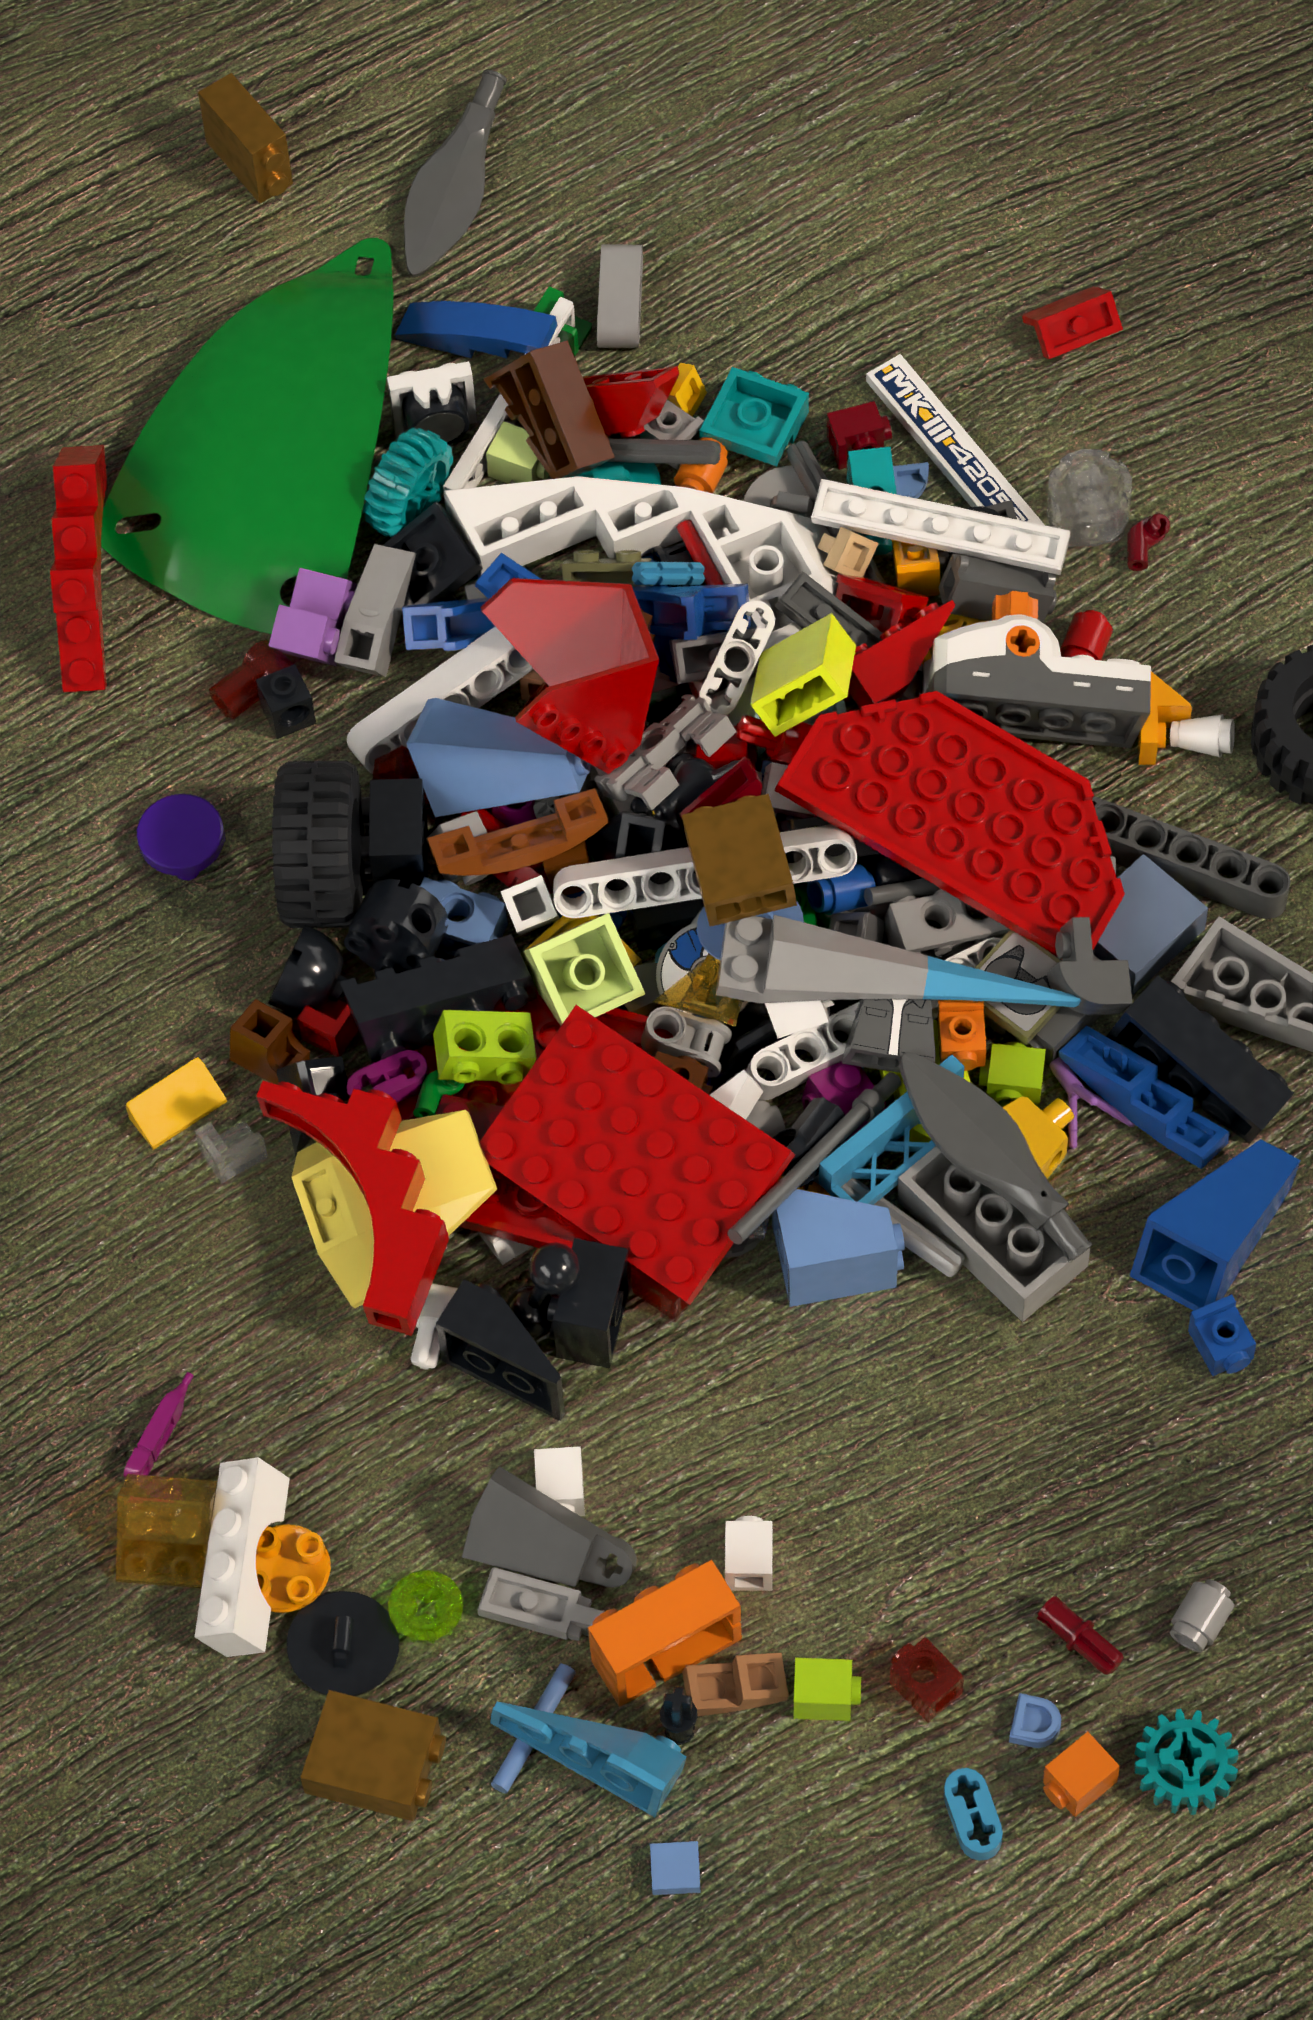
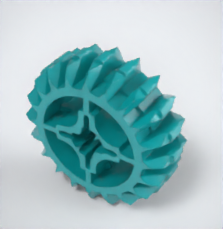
[363,428,453,538]

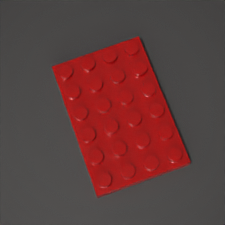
[479,1005,795,1305]

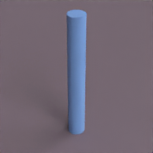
[491,1663,576,1794]

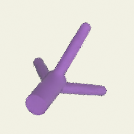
[1049,1057,1135,1149]

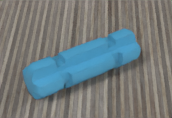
[632,562,705,585]

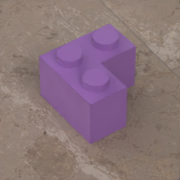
[269,568,357,666]

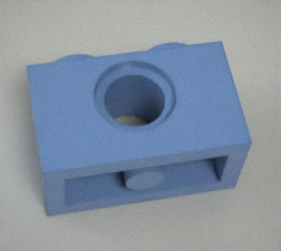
[420,877,508,956]

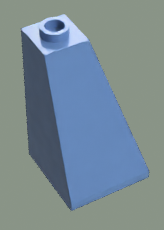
[406,698,591,817]

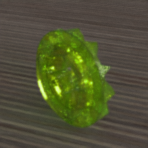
[388,1570,463,1644]

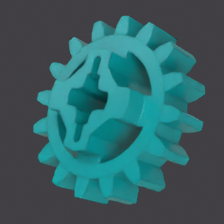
[1134,1709,1239,1815]

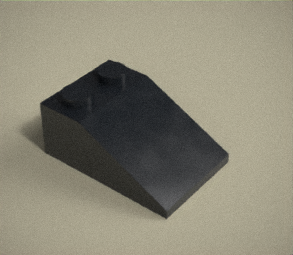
[436,1279,565,1421]

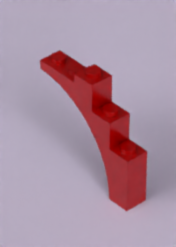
[50,445,107,692]
[256,1081,449,1336]

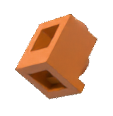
[937,1000,987,1071]

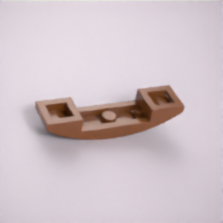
[427,788,608,876]

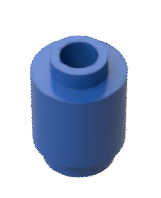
[807,864,875,915]

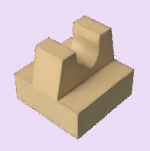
[817,527,878,577]

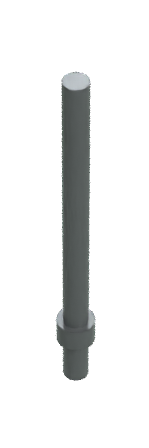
[727,1072,902,1244]

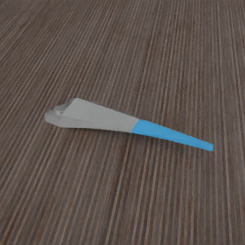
[716,915,1081,1007]

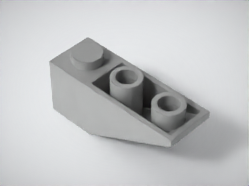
[334,544,416,677]

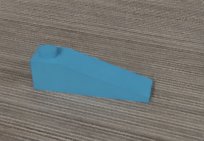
[490,1701,687,1817]

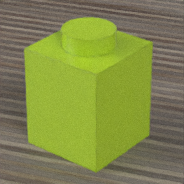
[794,1657,861,1721]

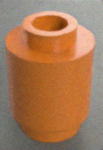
[674,437,728,494]

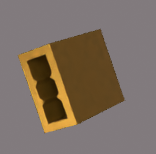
[198,73,293,204]
[682,794,797,927]
[300,1690,446,1821]

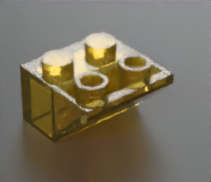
[116,1474,217,1588]

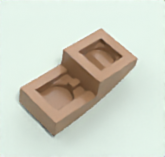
[682,1653,789,1716]

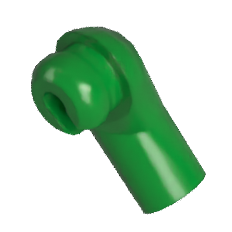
[413,1069,465,1118]

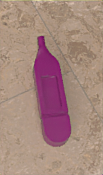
[123,1372,194,1485]

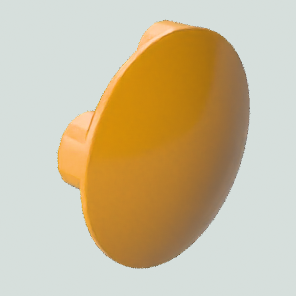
[256,1524,331,1613]

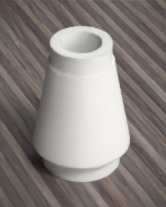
[1170,714,1235,757]

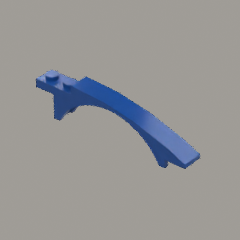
[402,584,751,651]

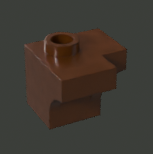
[230,999,310,1084]

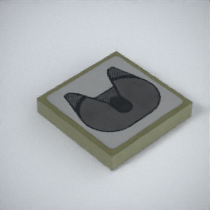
[975,930,1062,1045]

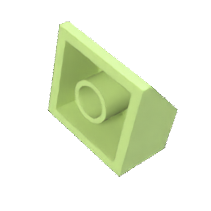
[520,913,645,1026]

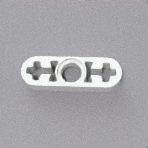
[697,600,775,716]

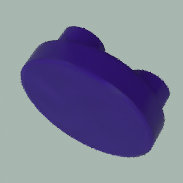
[137,794,225,880]

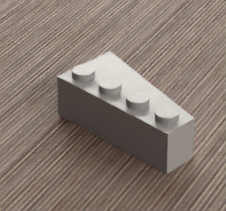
[1171,916,1313,1052]

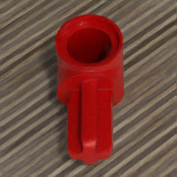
[735,715,813,765]

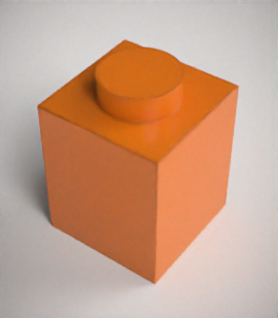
[1043,1731,1120,1817]

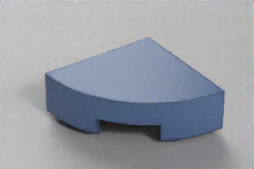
[893,462,929,499]

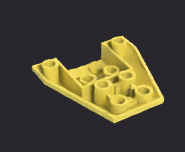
[291,1110,497,1308]

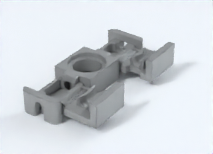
[594,694,736,810]

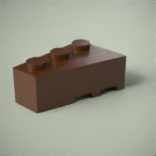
[483,340,615,479]

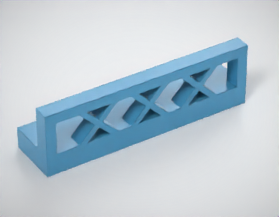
[818,1055,964,1205]

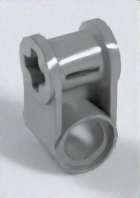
[641,1006,732,1077]

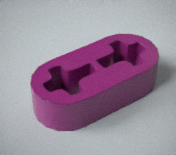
[346,1050,430,1103]

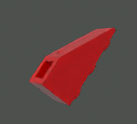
[848,600,956,708]

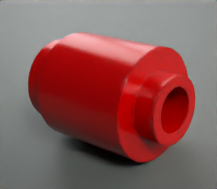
[1060,610,1113,661]

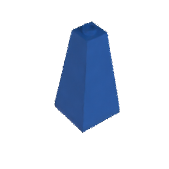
[1130,1139,1301,1311]

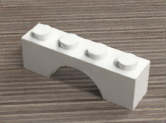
[194,1457,290,1657]

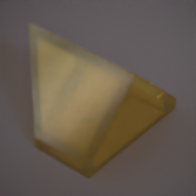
[652,953,743,1026]

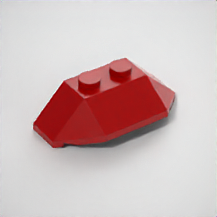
[583,366,680,438]

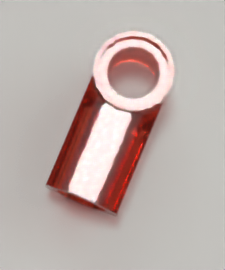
[209,639,299,720]

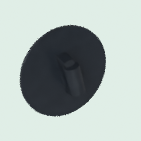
[287,1591,400,1696]

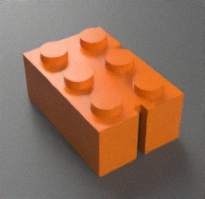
[588,1559,742,1707]

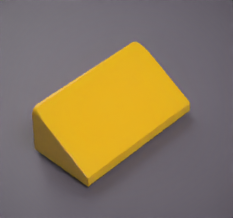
[126,1057,227,1150]

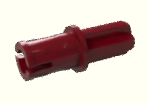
[1036,1596,1124,1675]

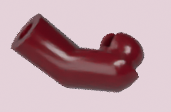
[1127,513,1171,571]

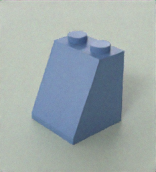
[772,1189,905,1307]

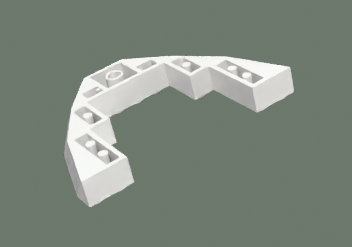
[445,476,850,818]

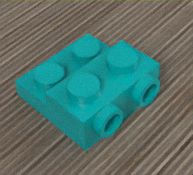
[699,367,809,467]

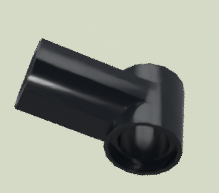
[773,1097,845,1188]

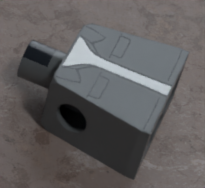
[842,999,935,1073]

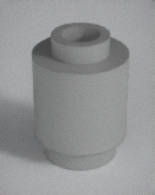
[1170,1579,1235,1653]

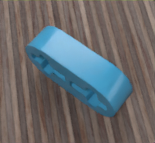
[944,1768,1003,1861]

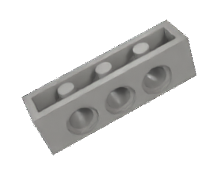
[883,889,1010,960]

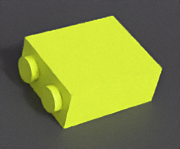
[750,613,856,737]

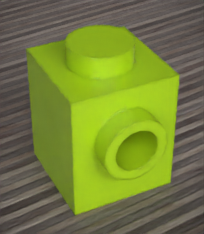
[979,1042,1046,1108]

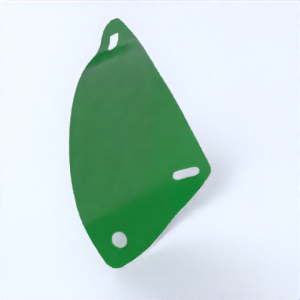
[101,238,394,634]

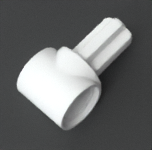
[411,1283,458,1370]

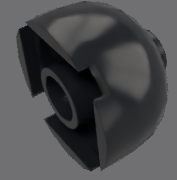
[268,925,348,1015]

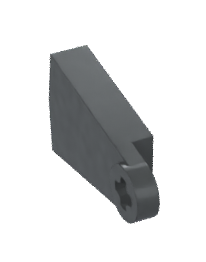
[462,1466,637,1588]

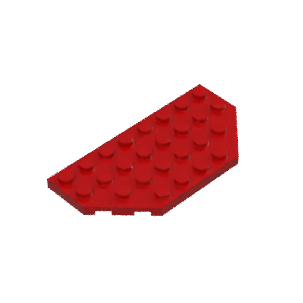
[774,691,1125,960]

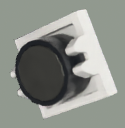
[387,361,477,446]

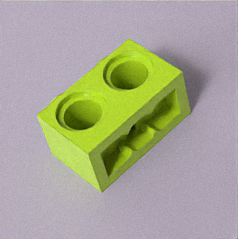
[433,1010,536,1084]

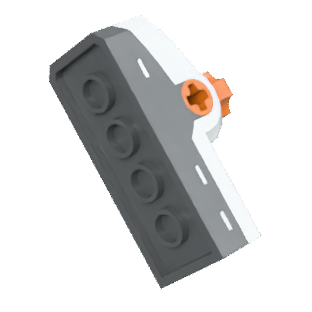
[922,591,1151,748]

